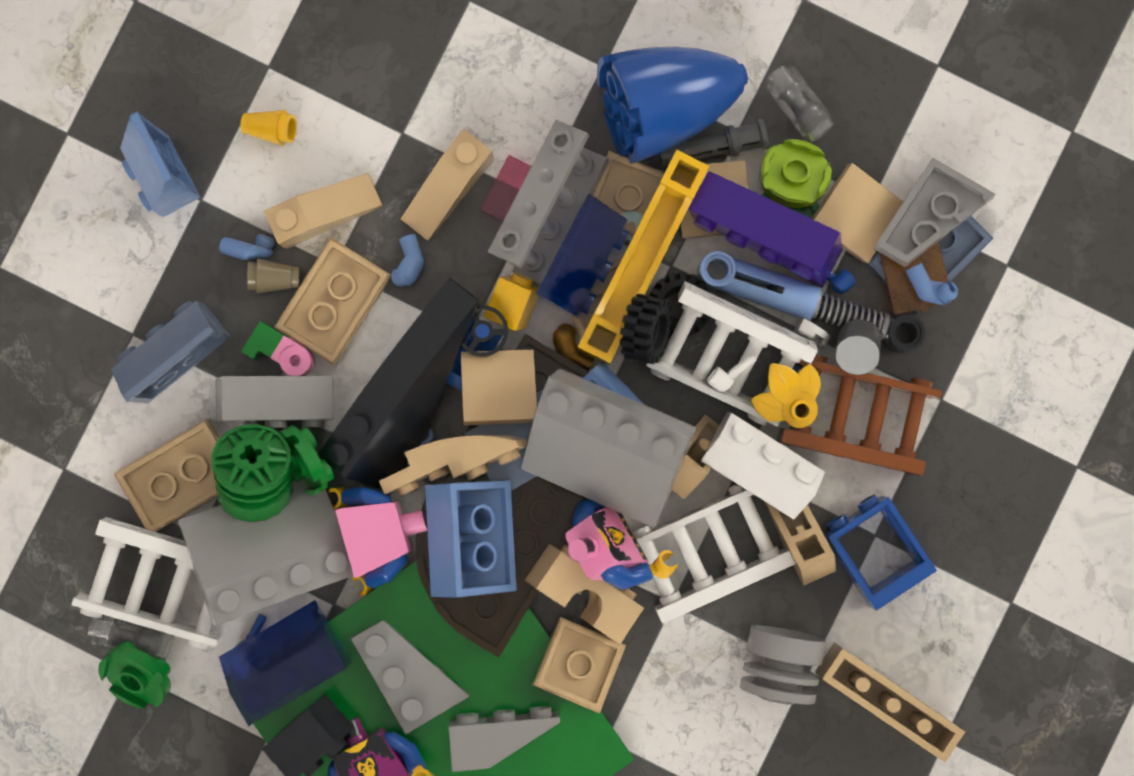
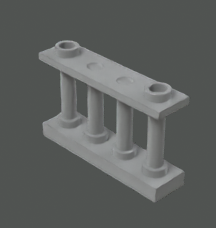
[488,120,610,288]

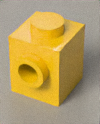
[484,272,542,331]

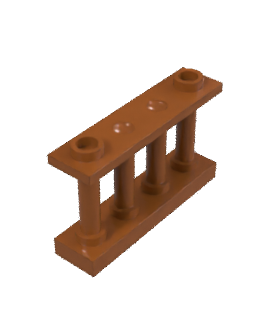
[777,354,942,476]

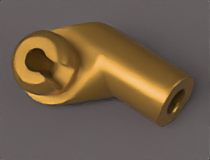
[552,323,595,372]

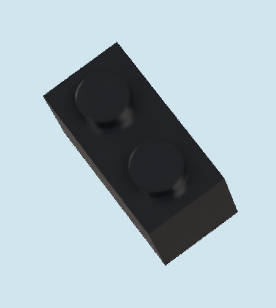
[262,694,354,776]

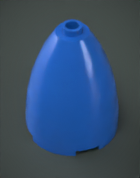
[597,46,748,164]

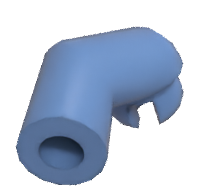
[219,234,275,260]
[391,234,425,287]
[905,263,958,305]

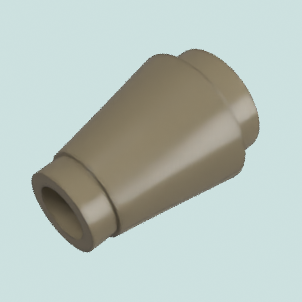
[247,258,299,294]

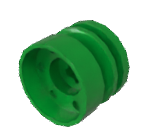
[211,424,293,522]

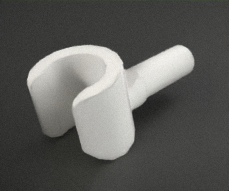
[707,354,757,392]

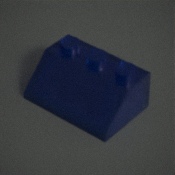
[536,194,630,319]
[219,600,351,726]

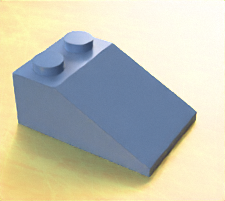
[120,112,201,217]

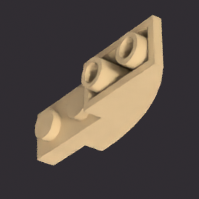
[379,434,528,497]

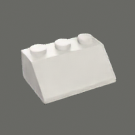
[701,411,825,519]

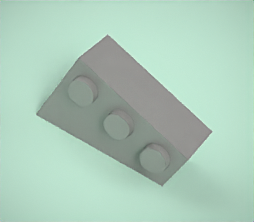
[215,376,334,428]

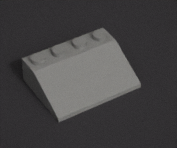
[521,369,697,528]
[178,480,353,625]

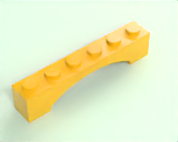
[577,150,709,365]

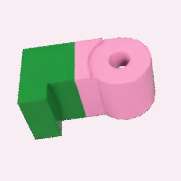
[241,321,315,376]

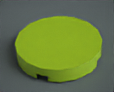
[759,139,832,209]

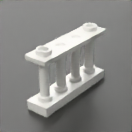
[646,281,818,427]
[632,484,795,624]
[71,517,221,649]

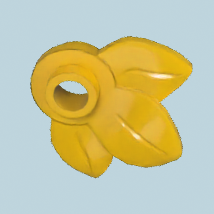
[751,363,821,428]

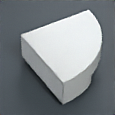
[793,319,830,349]

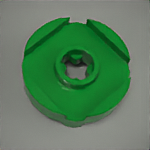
[278,425,334,496]
[98,641,171,709]

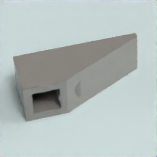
[449,706,560,772]

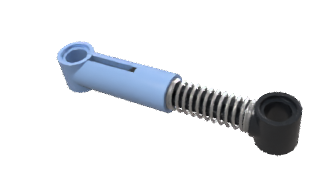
[697,251,925,353]

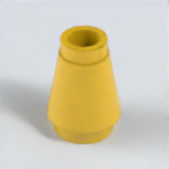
[240,110,297,146]

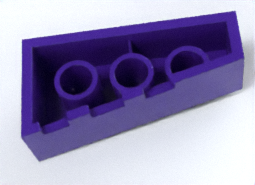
[688,171,843,288]

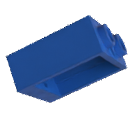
[823,494,937,611]

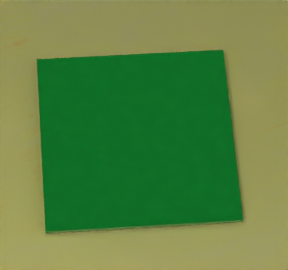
[230,561,635,776]

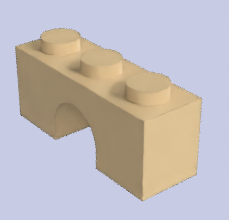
[525,544,644,644]

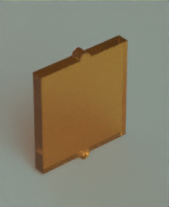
[880,241,953,314]

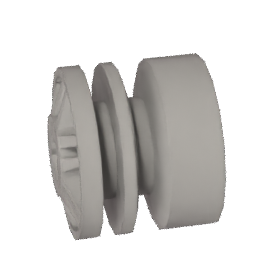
[740,625,826,705]

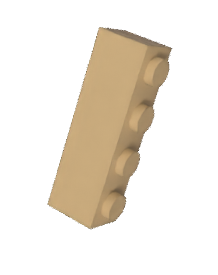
[815,642,965,762]

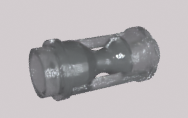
[766,65,835,143]
[88,614,174,661]

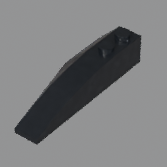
[317,278,480,490]

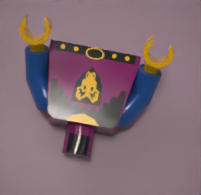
[327,716,435,776]

